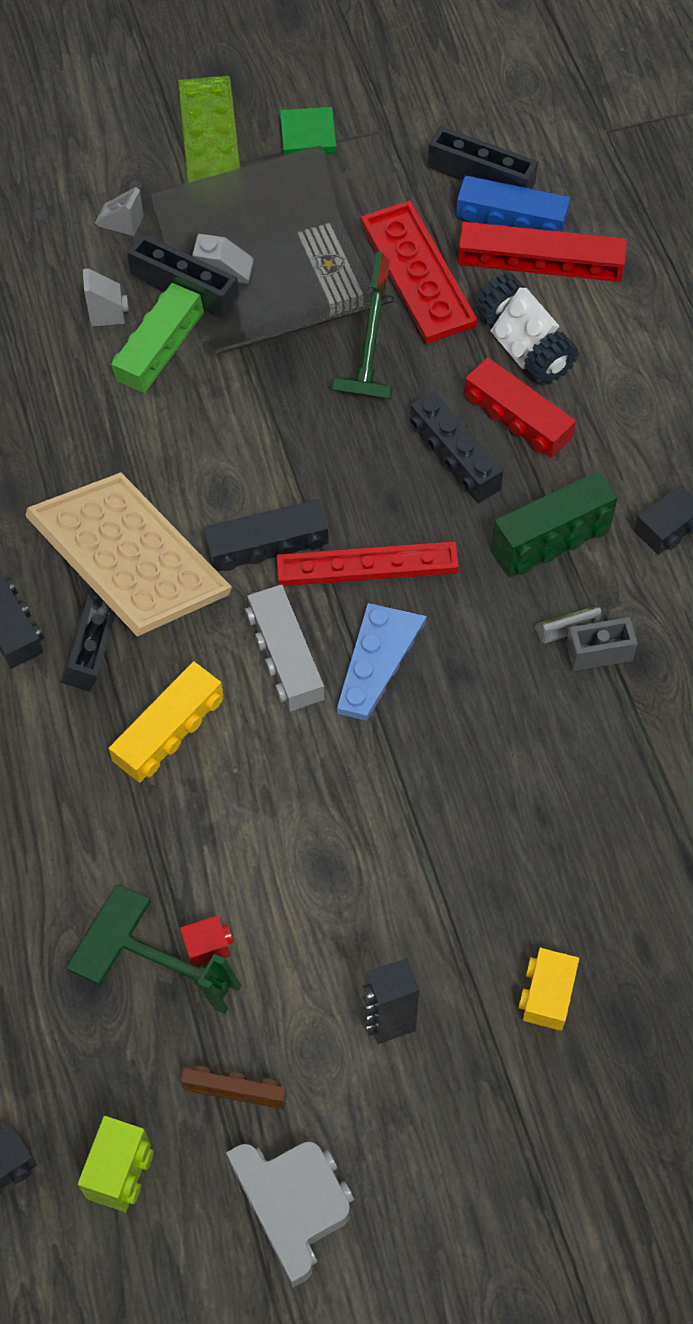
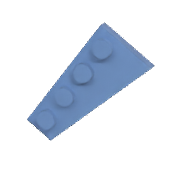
[337,603,427,721]

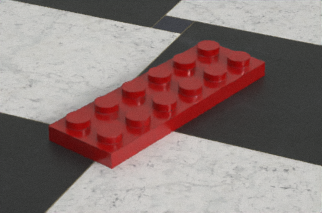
[361,200,478,344]

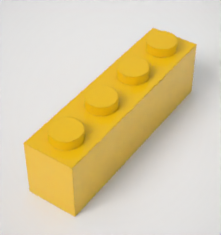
[109,661,224,783]

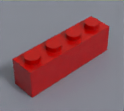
[464,357,576,458]

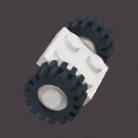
[474,272,579,385]

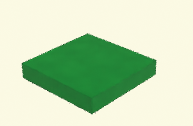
[280,107,336,156]

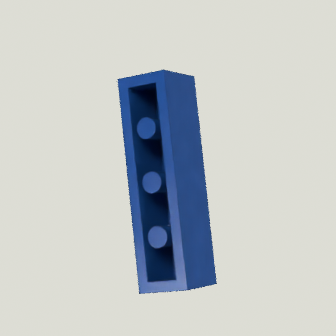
[456,176,570,232]

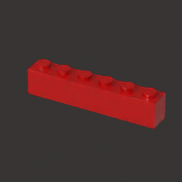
[458,222,627,282]

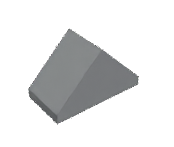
[95,187,144,236]

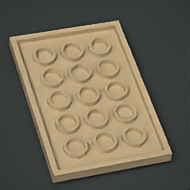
[26,473,232,636]

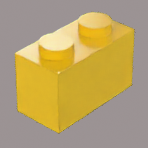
[519,948,579,1031]

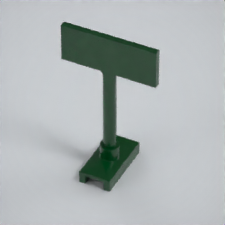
[333,251,393,399]
[66,885,242,1014]

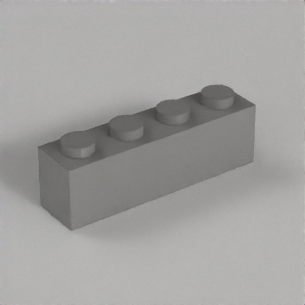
[244,584,325,711]

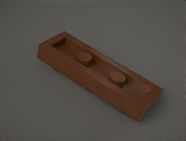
[181,1066,287,1110]

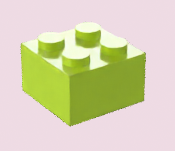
[77,1116,154,1212]

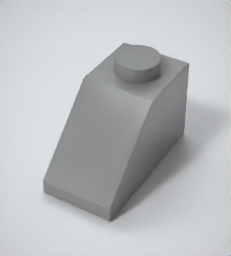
[192,234,254,284]
[83,269,129,327]

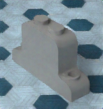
[226,1142,354,1287]

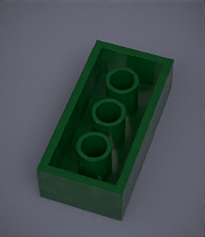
[491,471,617,578]

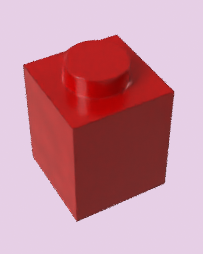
[180,915,234,967]

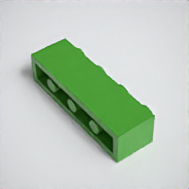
[111,283,204,394]

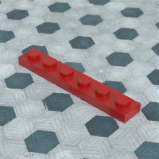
[277,542,459,586]

